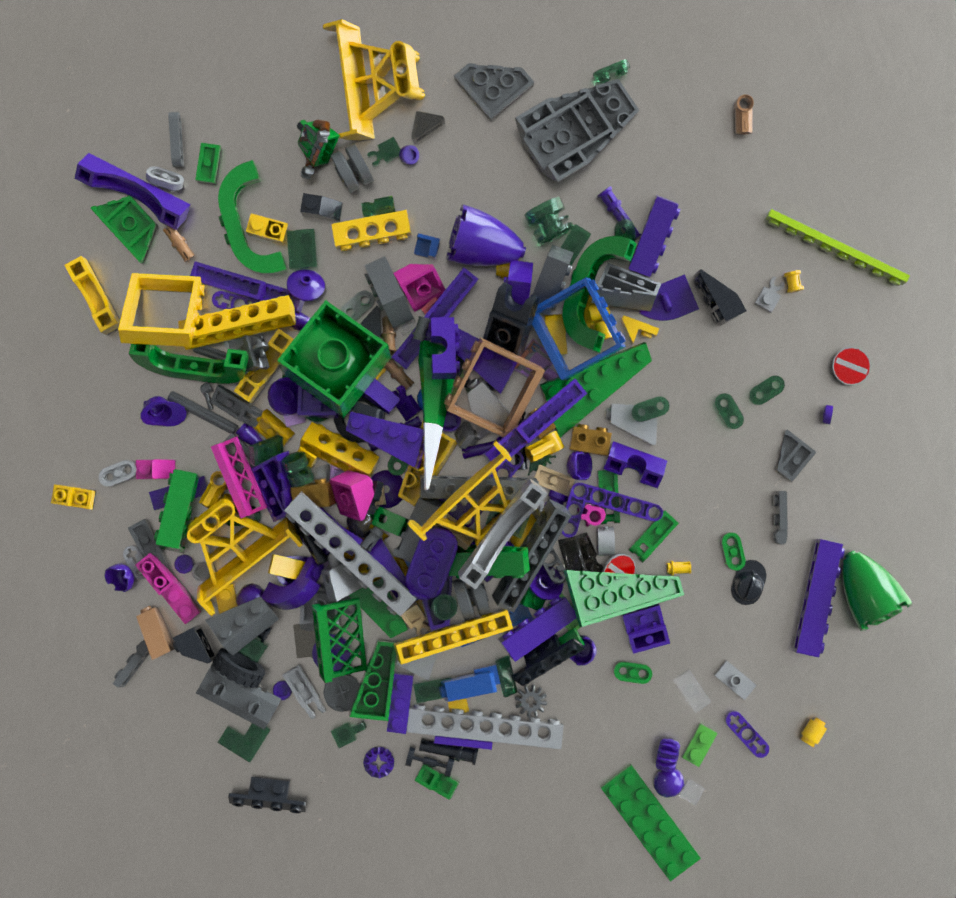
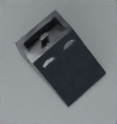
[693,269,747,326]

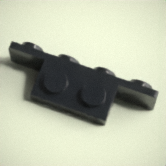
[512,634,584,686]
[228,777,306,814]

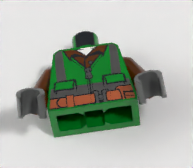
[297,119,340,179]

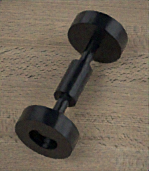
[405,747,455,778]

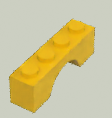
[64,256,120,335]
[234,328,294,403]

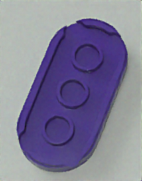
[405,526,458,600]

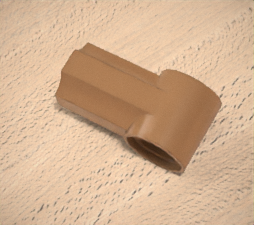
[733,94,754,135]

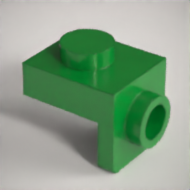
[519,587,546,610]

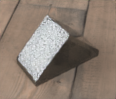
[411,111,445,144]

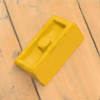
[253,409,295,451]

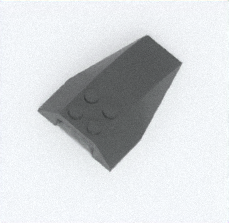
[515,79,639,182]

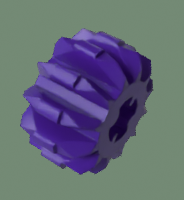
[656,739,680,772]

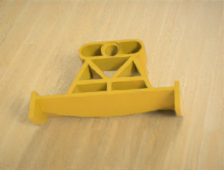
[323,19,425,140]
[407,441,512,547]
[187,493,303,616]

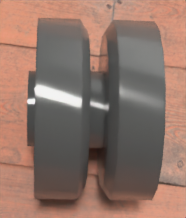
[330,143,374,193]
[452,579,491,622]

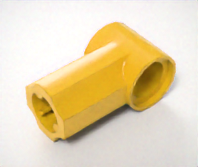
[524,431,565,463]
[199,471,228,509]

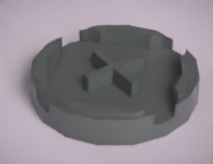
[323,674,360,712]

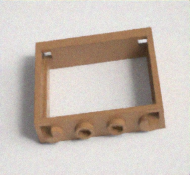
[444,337,545,437]

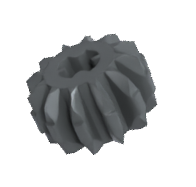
[515,684,547,717]

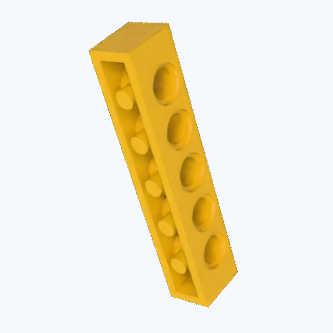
[178,295,296,350]
[394,609,513,664]

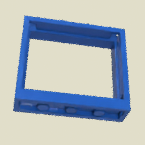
[532,277,626,380]

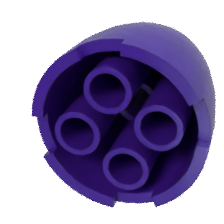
[446,204,526,266]

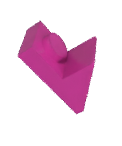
[136,459,176,479]

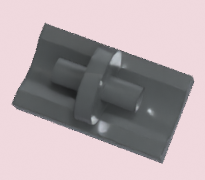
[240,335,270,371]

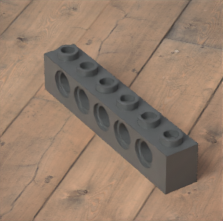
[419,475,539,500]
[492,499,572,613]

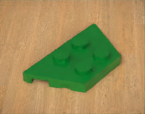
[90,196,157,263]

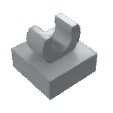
[455,421,479,449]

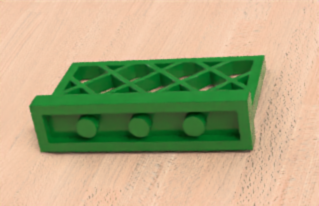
[311,598,367,683]

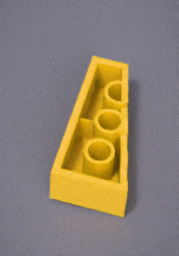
[398,422,458,506]

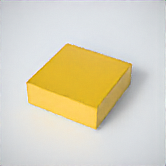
[448,698,469,713]

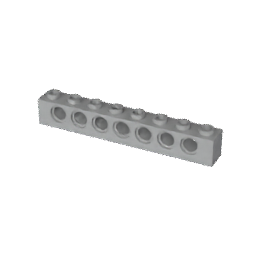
[284,491,416,617]
[407,704,564,749]

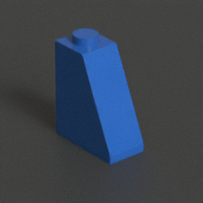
[439,671,497,702]

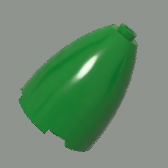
[842,550,913,632]

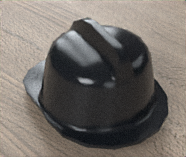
[731,560,767,605]

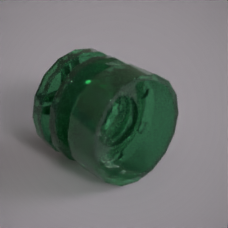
[524,197,574,245]

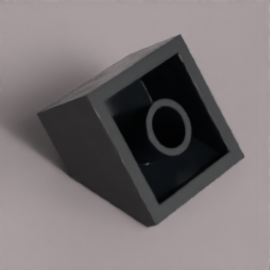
[172,625,216,664]

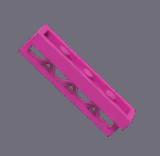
[211,437,268,518]

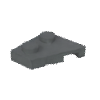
[777,429,816,482]

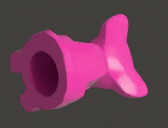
[577,504,606,527]

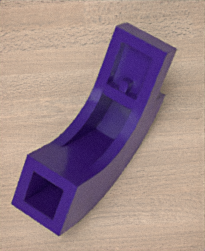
[261,557,325,610]

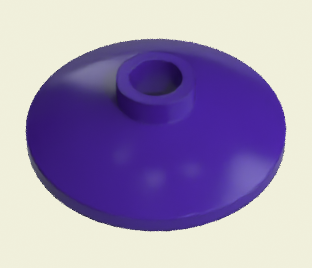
[287,269,325,301]
[371,470,403,508]
[529,566,564,600]

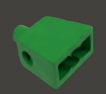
[365,507,409,537]

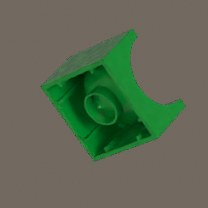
[277,300,391,418]

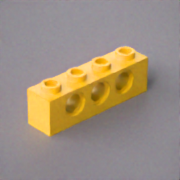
[331,210,411,251]
[299,422,380,477]

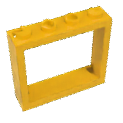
[118,273,205,347]

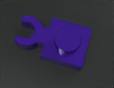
[392,385,421,421]

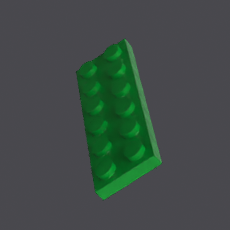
[600,764,701,882]

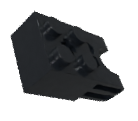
[483,282,539,356]

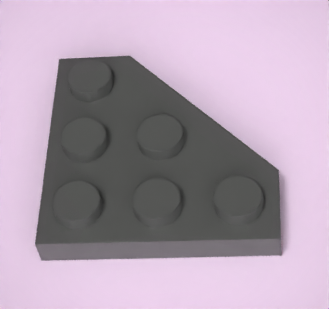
[454,63,534,120]

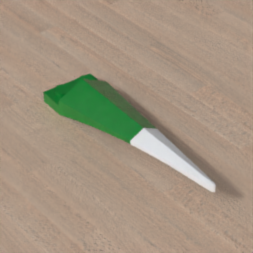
[418,340,457,491]

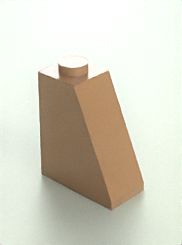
[136,606,174,660]

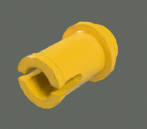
[666,561,691,576]

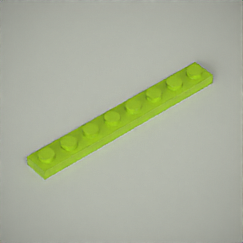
[765,209,910,286]

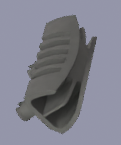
[196,662,281,730]

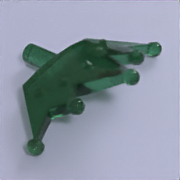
[528,454,556,476]

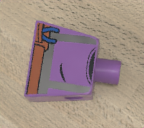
[514,338,558,381]

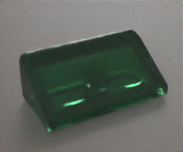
[495,655,517,697]

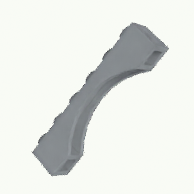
[458,478,548,590]

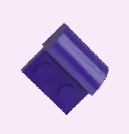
[622,604,670,654]

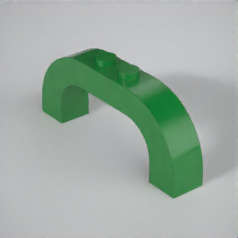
[218,160,288,276]
[562,236,637,353]
[129,344,249,384]

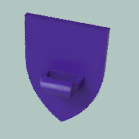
[639,274,699,321]

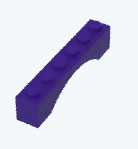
[74,153,190,230]

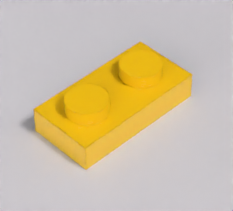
[216,584,237,614]

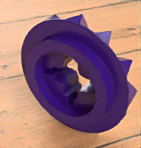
[363,747,394,778]

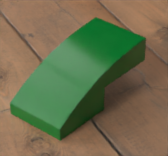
[415,764,460,800]

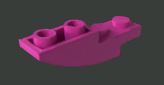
[135,553,201,624]

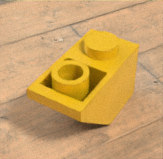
[246,213,288,242]

